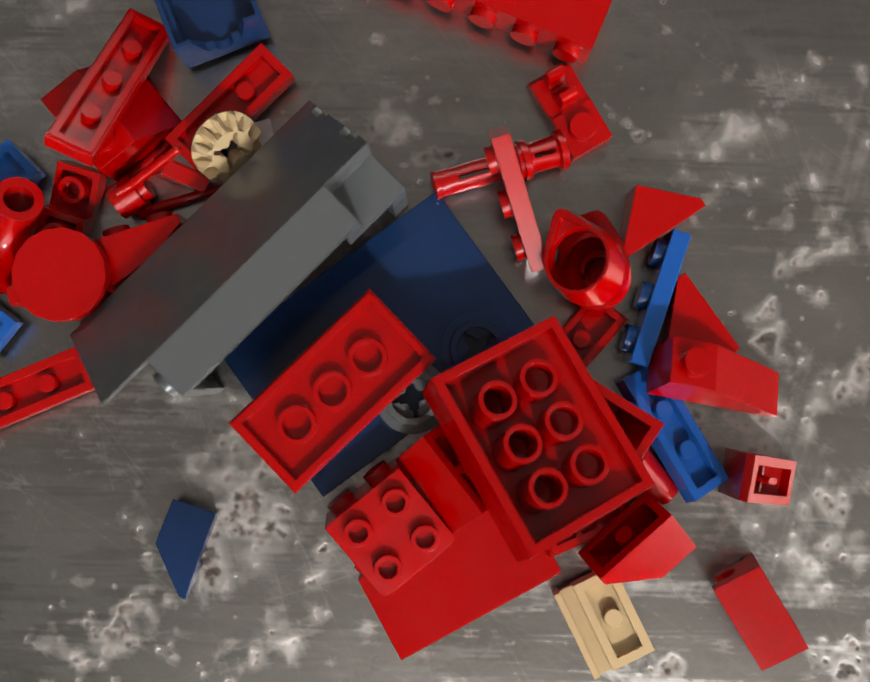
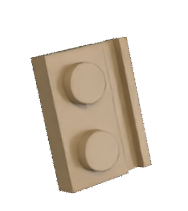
[552,571,655,680]

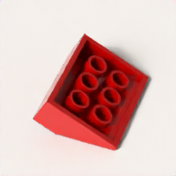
[422,315,656,562]

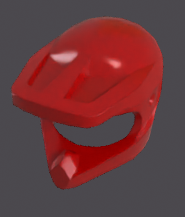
[543,209,631,311]

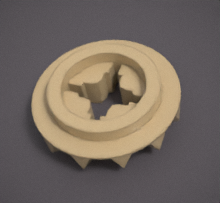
[191,111,262,182]

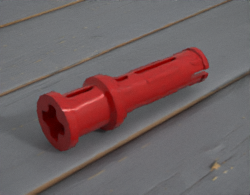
[430,129,571,200]

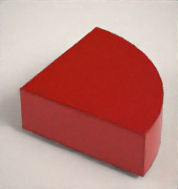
[154,159,209,193]

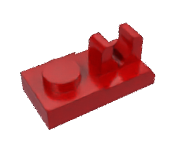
[527,62,613,162]

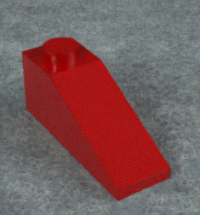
[646,336,779,418]

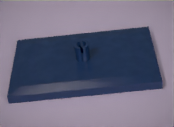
[224,193,534,497]

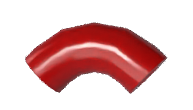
[0,177,44,293]

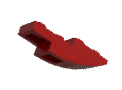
[5,211,187,308]

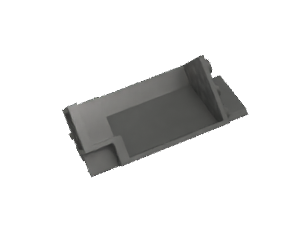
[70,100,408,404]

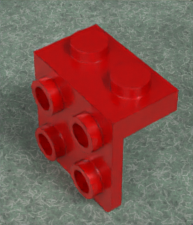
[325,457,454,596]

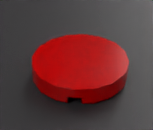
[11,227,111,322]

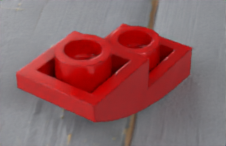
[36,159,107,238]

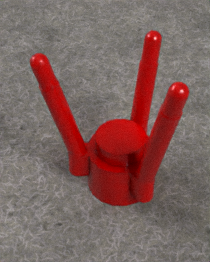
[106,140,223,221]

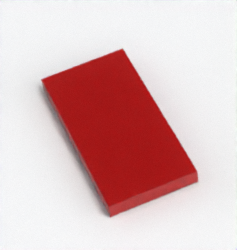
[229,289,436,493]
[358,510,562,661]

